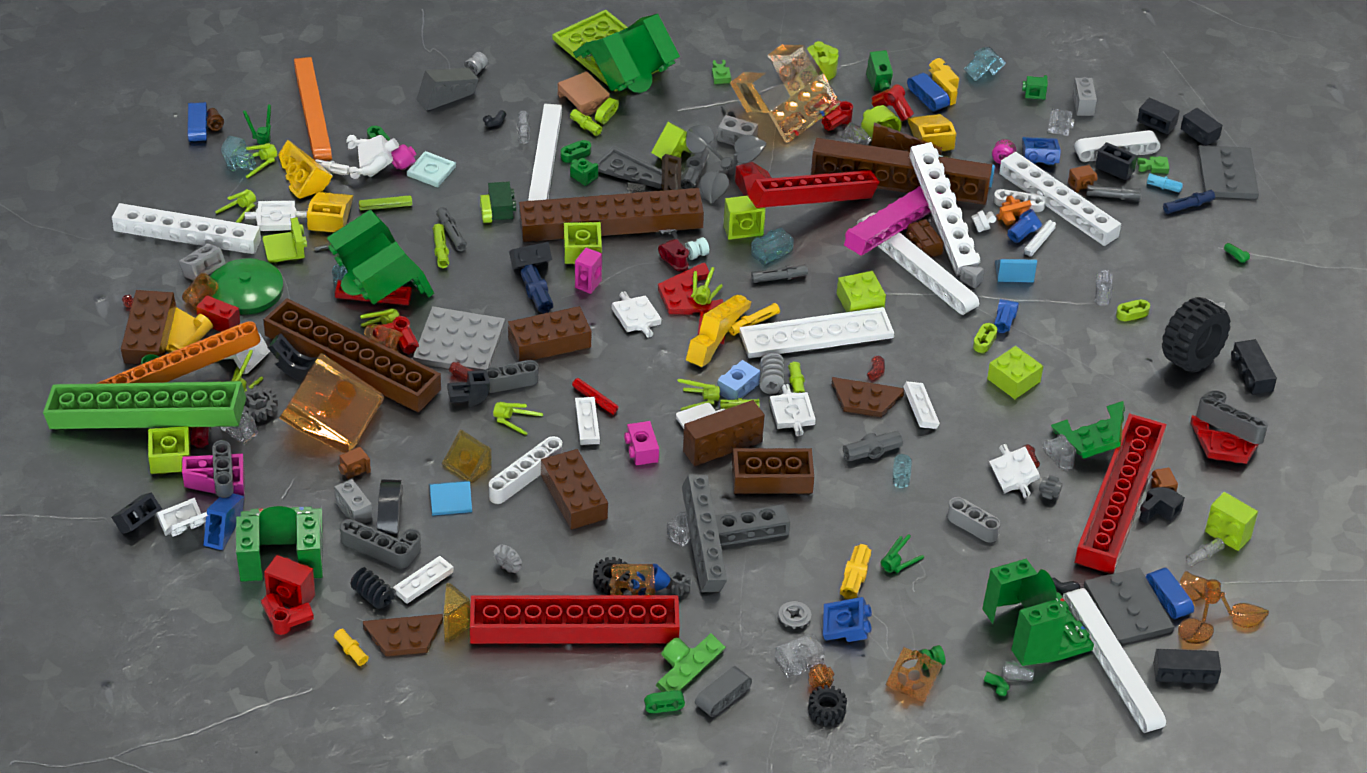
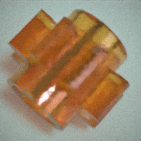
[808,664,835,689]

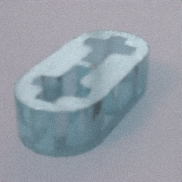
[893,454,912,488]

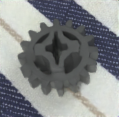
[242,385,278,422]

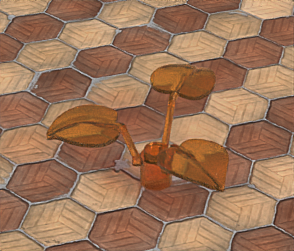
[1178,571,1269,644]

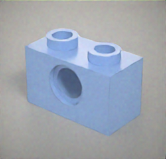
[717,360,760,400]

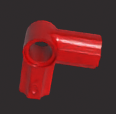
[872,84,914,121]
[821,94,853,131]
[371,316,419,355]
[261,593,314,635]

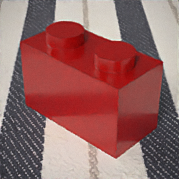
[196,295,240,332]

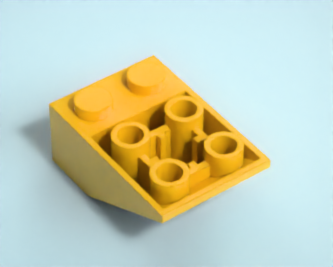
[907,114,956,151]
[307,192,353,233]

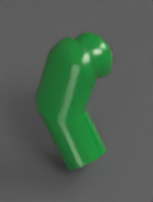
[1224,243,1250,263]
[984,671,1010,696]

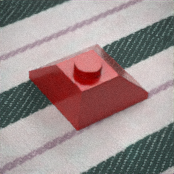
[735,162,772,196]

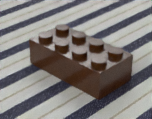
[121,290,177,364]
[508,306,592,362]
[683,400,765,466]
[732,448,814,493]
[541,449,608,530]

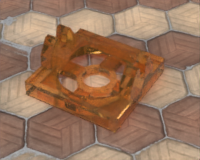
[610,564,655,595]
[886,647,942,703]

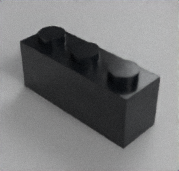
[1231,339,1277,395]
[1153,649,1221,684]

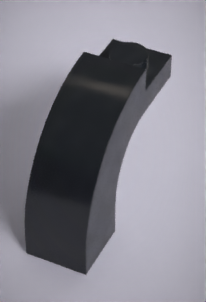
[267,334,337,384]
[377,479,403,534]

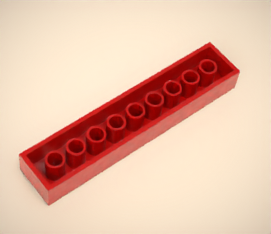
[1074,413,1167,574]
[470,595,680,644]

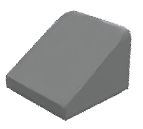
[960,266,984,288]

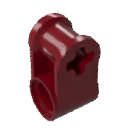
[658,239,689,271]

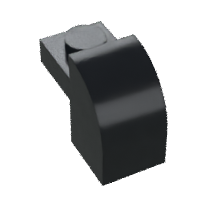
[447,370,490,406]
[1139,487,1185,523]

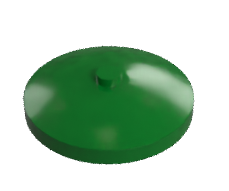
[208,258,284,315]

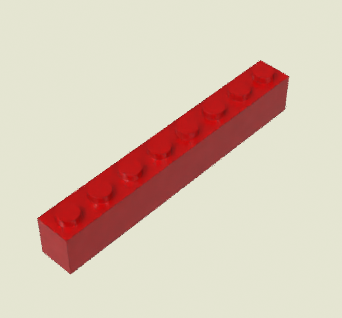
[748,170,879,208]

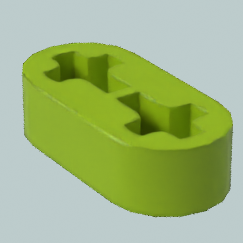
[595,97,619,124]
[480,194,492,223]
[1116,299,1150,321]
[973,323,998,353]

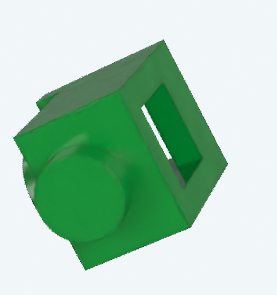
[1022,75,1048,100]
[570,157,598,186]

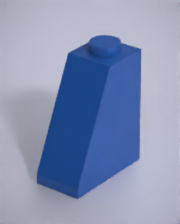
[203,493,244,550]

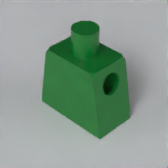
[866,50,893,92]

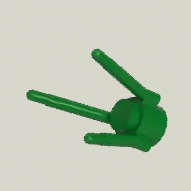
[243,104,271,145]
[880,534,924,573]

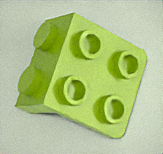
[263,217,307,263]

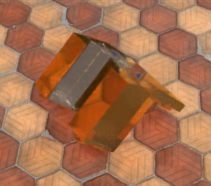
[730,45,840,143]

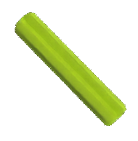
[359,195,412,211]

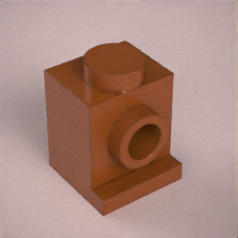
[1068,165,1097,193]
[338,447,371,479]
[1151,467,1178,492]

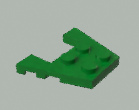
[1051,401,1125,459]

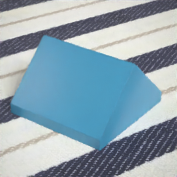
[995,259,1037,282]
[429,481,472,516]

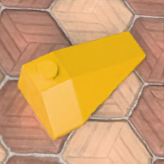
[278,140,332,199]

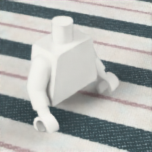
[346,135,399,179]

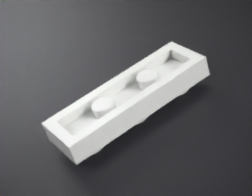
[903,381,940,429]
[575,397,600,445]
[393,556,454,604]

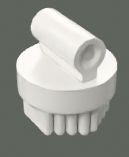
[972,210,996,232]

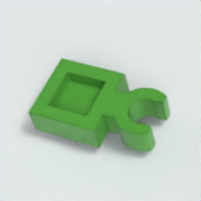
[712,60,731,84]
[1137,156,1169,174]

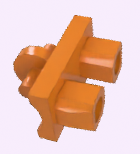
[996,196,1032,226]

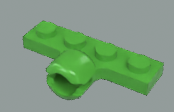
[656,633,726,692]

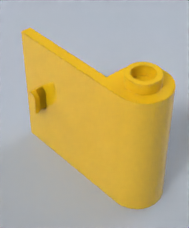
[166,307,213,353]

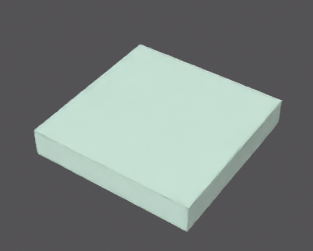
[407,151,456,187]

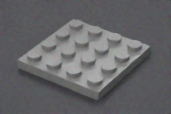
[413,306,505,372]

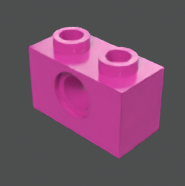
[575,248,602,294]
[624,421,659,465]

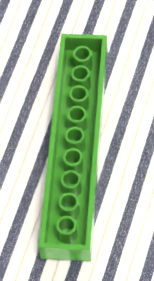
[43,381,246,429]

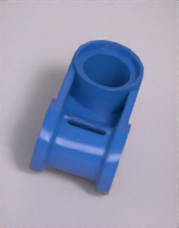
[631,564,670,595]

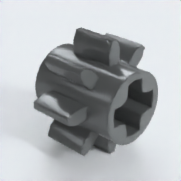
[1039,475,1063,500]
[666,571,691,596]

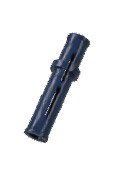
[1163,190,1215,214]

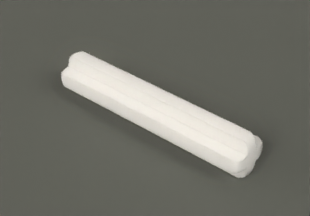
[1024,220,1056,257]

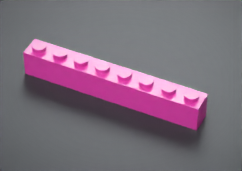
[844,186,942,256]

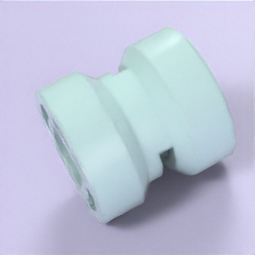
[685,237,709,260]

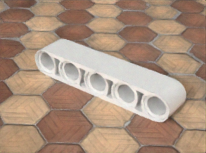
[1074,130,1160,162]
[489,436,562,504]

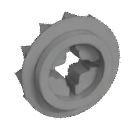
[493,544,522,573]
[778,601,811,629]

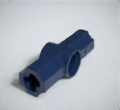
[521,264,553,314]

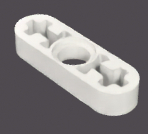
[993,189,1046,212]

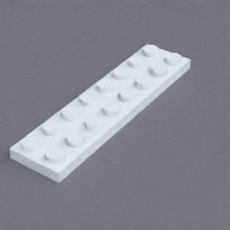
[739,307,894,358]

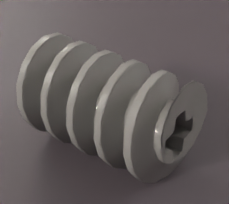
[760,353,784,394]

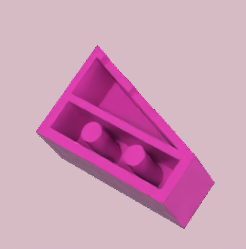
[182,454,245,500]

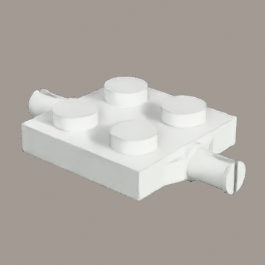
[245,201,307,231]
[611,291,661,338]
[769,384,816,436]
[989,444,1041,497]

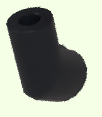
[483,110,507,127]
[1052,577,1080,595]

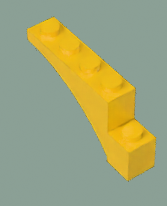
[686,295,752,367]

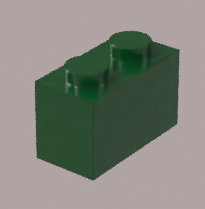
[488,181,516,220]

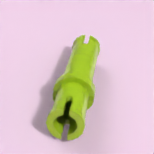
[432,224,449,268]

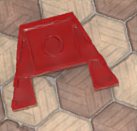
[658,263,724,315]
[1190,415,1259,464]

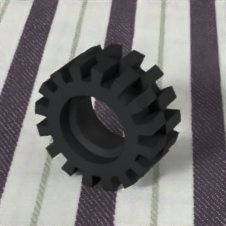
[593,557,630,595]
[808,685,847,725]

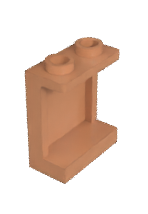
[558,71,610,116]

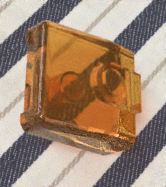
[279,353,384,453]

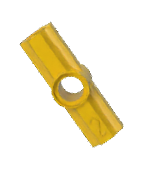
[840,544,872,600]

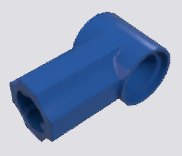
[1007,209,1042,243]
[994,299,1019,333]

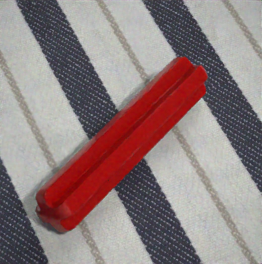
[572,378,619,414]

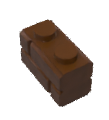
[906,219,944,258]

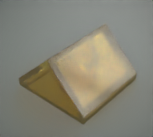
[442,429,492,483]
[444,583,470,642]

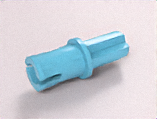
[1147,173,1183,193]

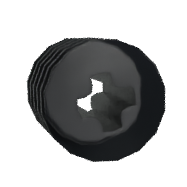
[350,567,396,609]

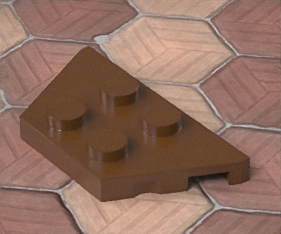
[831,377,904,418]
[363,614,443,656]

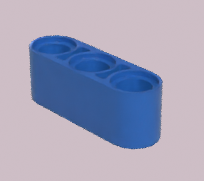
[907,73,950,111]
[188,102,207,141]
[1146,568,1194,619]

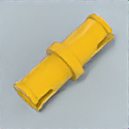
[334,628,369,666]

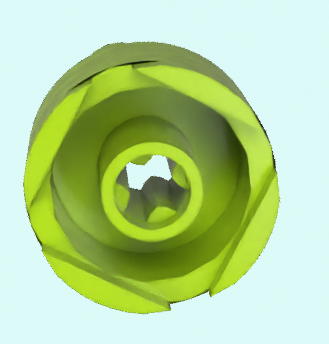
[803,41,839,81]
[861,105,902,141]

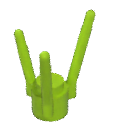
[236,143,277,178]
[215,189,256,223]
[691,267,723,305]
[360,308,399,327]
[231,350,263,392]
[677,379,720,411]
[493,401,543,435]

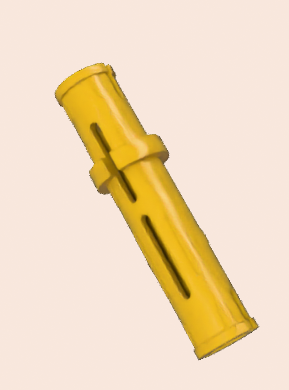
[729,303,780,336]

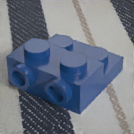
[1022,137,1061,165]
[823,597,872,642]

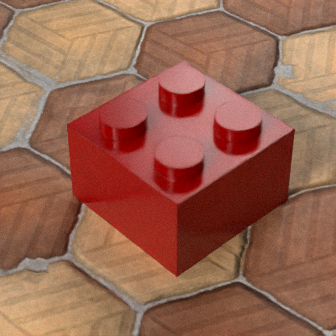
[264,555,315,608]

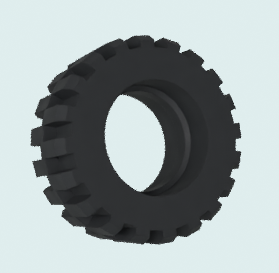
[1162,297,1231,372]

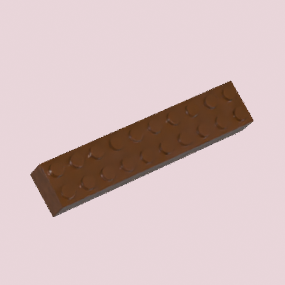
[811,138,993,205]
[519,188,704,242]
[263,298,441,413]

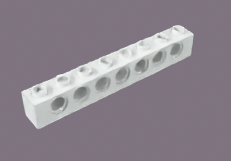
[909,142,980,276]
[999,152,1121,246]
[112,203,261,254]

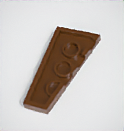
[871,122,942,155]

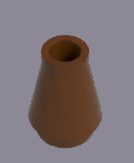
[207,108,224,131]

